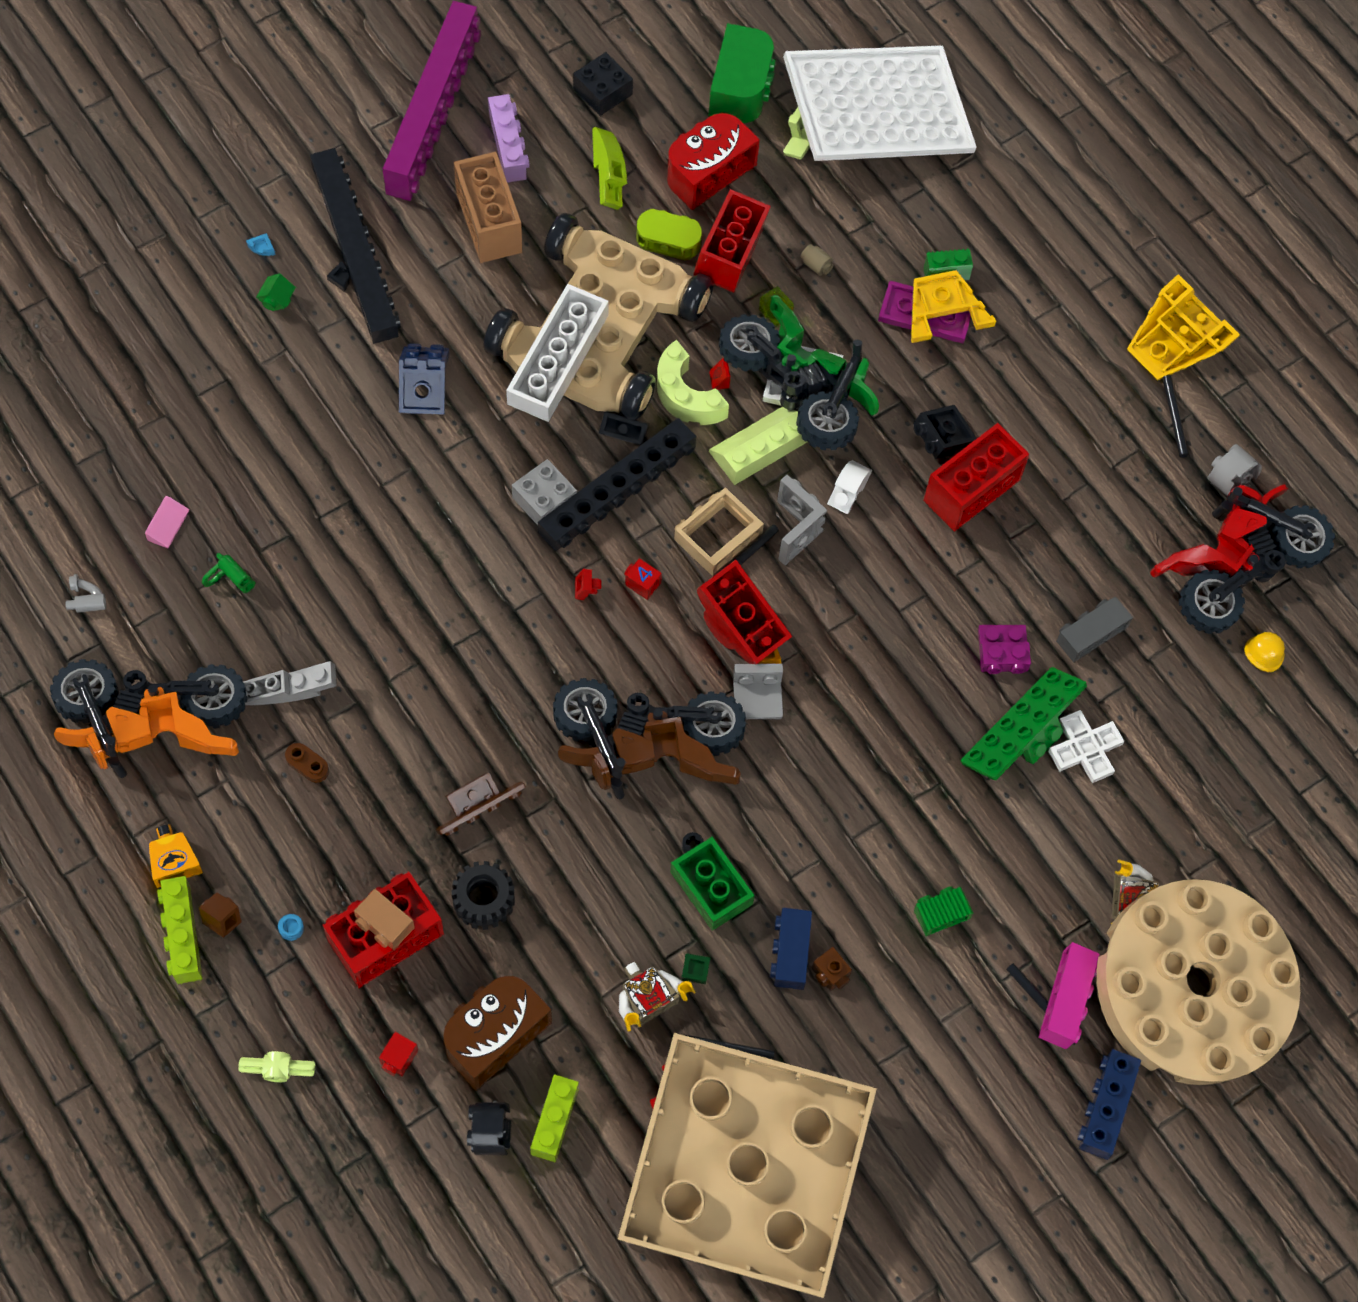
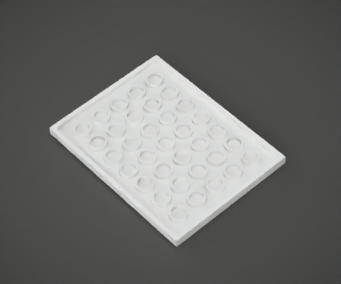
[783,46,977,161]

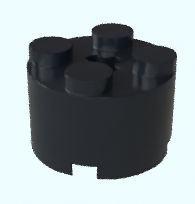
[467,1102,511,1155]

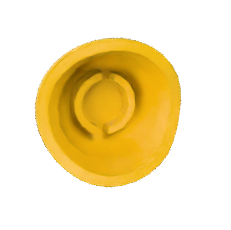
[1244,632,1285,672]

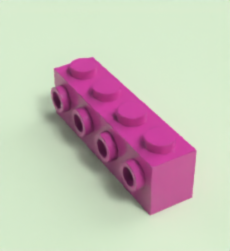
[1038,942,1100,1049]

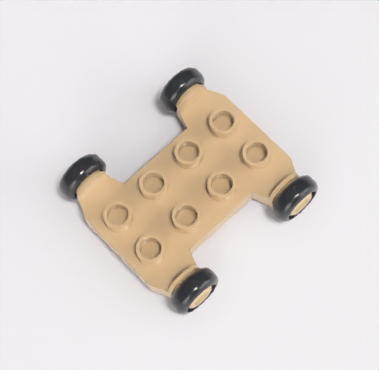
[483,213,714,420]

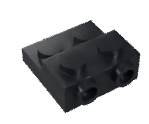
[913,405,977,459]

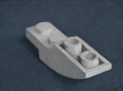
[243,661,337,705]

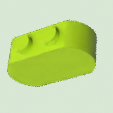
[636,209,702,260]

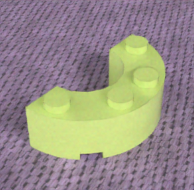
[657,340,729,425]

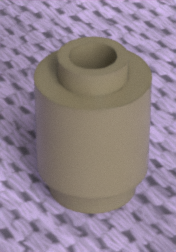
[801,244,834,276]

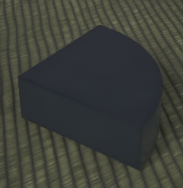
[327,261,350,291]

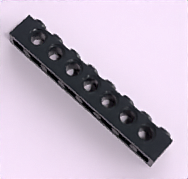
[538,418,696,551]

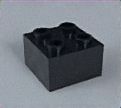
[573,52,633,116]

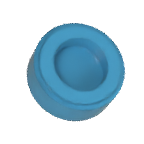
[278,914,304,941]

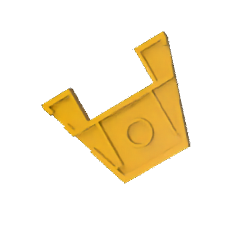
[911,270,996,343]

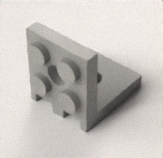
[777,475,827,565]

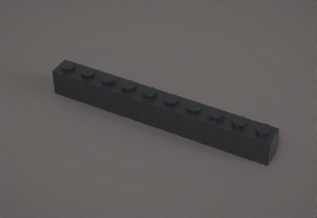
[310,148,401,344]

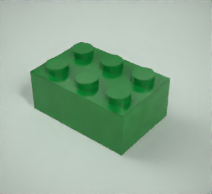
[670,837,755,931]

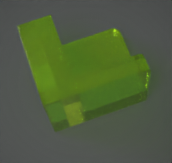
[759,286,794,327]

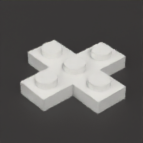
[1048,710,1124,783]

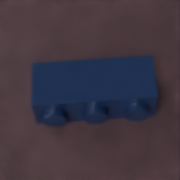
[770,908,812,990]

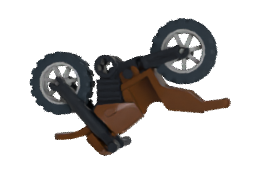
[553,678,746,799]

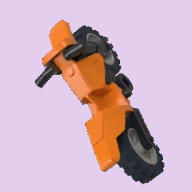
[50,659,247,778]

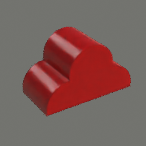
[697,560,793,665]

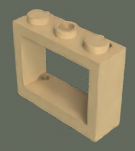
[674,488,764,576]

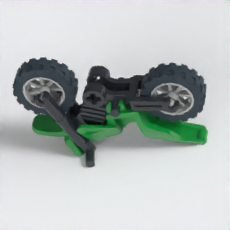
[719,295,879,450]

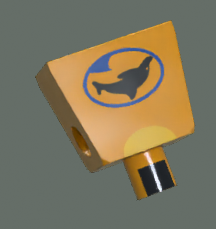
[149,825,203,888]

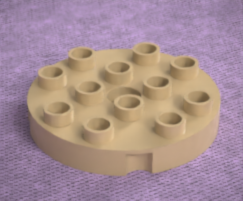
[1097,879,1300,1085]

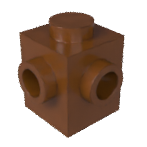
[199,892,241,938]
[812,947,852,991]

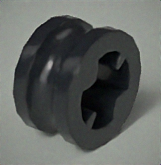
[682,832,704,853]

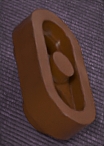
[285,743,329,783]

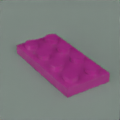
[878,281,971,344]

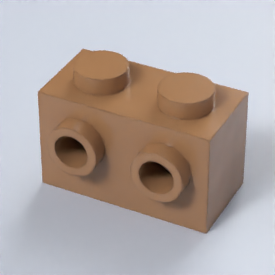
[354,889,414,950]

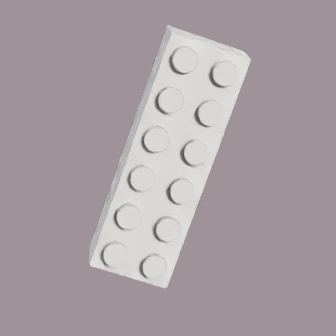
[506,284,609,422]

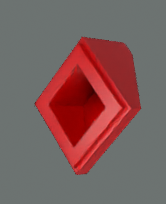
[709,358,731,390]

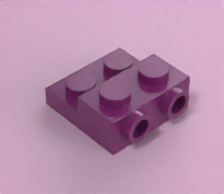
[978,625,1031,674]

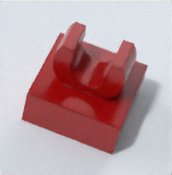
[575,568,601,600]

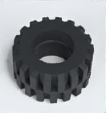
[451,861,515,930]

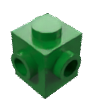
[256,273,296,311]

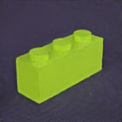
[530,1075,579,1163]

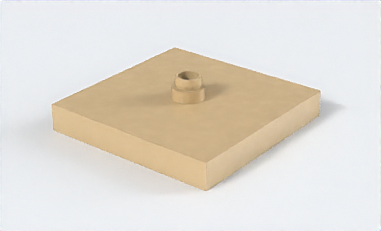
[618,1033,877,1298]

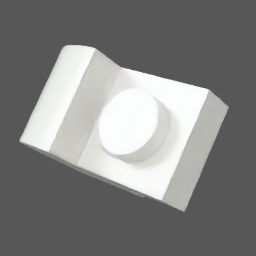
[827,460,872,514]

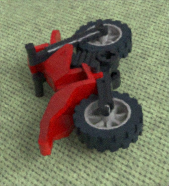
[1150,484,1335,634]

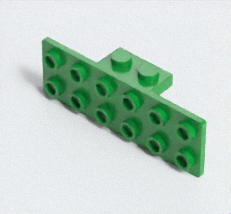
[961,667,1087,780]

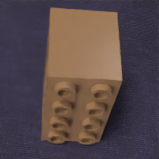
[454,152,523,263]

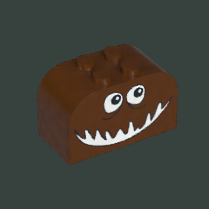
[444,976,552,1091]

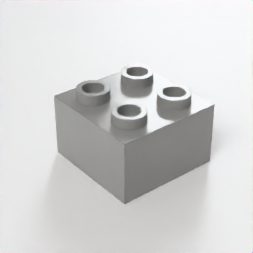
[512,459,577,525]

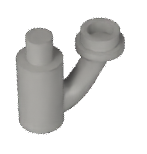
[66,574,106,613]

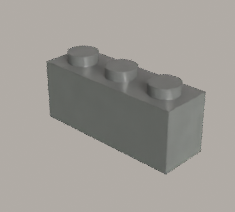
[1056,596,1133,663]

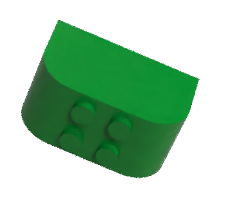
[708,23,776,123]

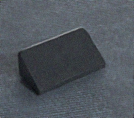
[599,411,650,445]

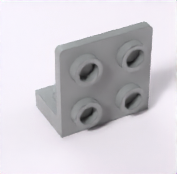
[733,664,783,719]

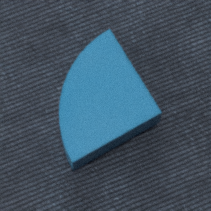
[246,233,275,256]

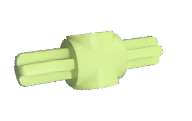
[238,1051,315,1082]

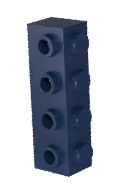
[1077,1049,1141,1160]

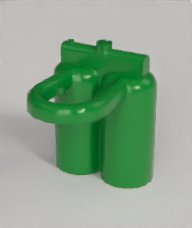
[202,553,256,593]

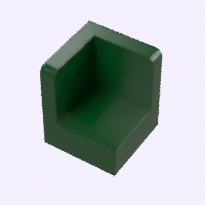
[681,953,710,984]

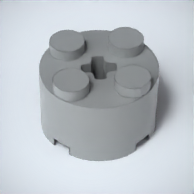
[1207,444,1262,496]

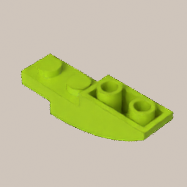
[593,127,627,210]

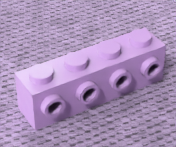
[488,94,529,183]

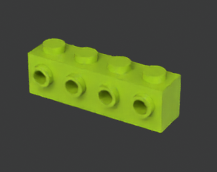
[157,876,203,984]

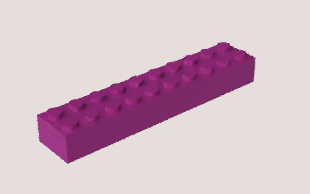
[383,0,481,201]

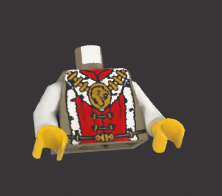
[1111,859,1159,925]
[619,962,696,1032]

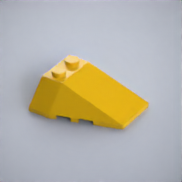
[1127,274,1240,381]

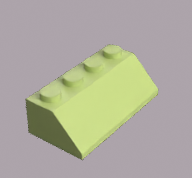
[709,407,808,485]

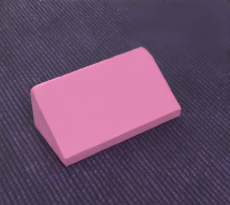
[145,496,190,549]

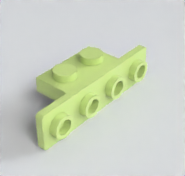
[783,107,810,159]

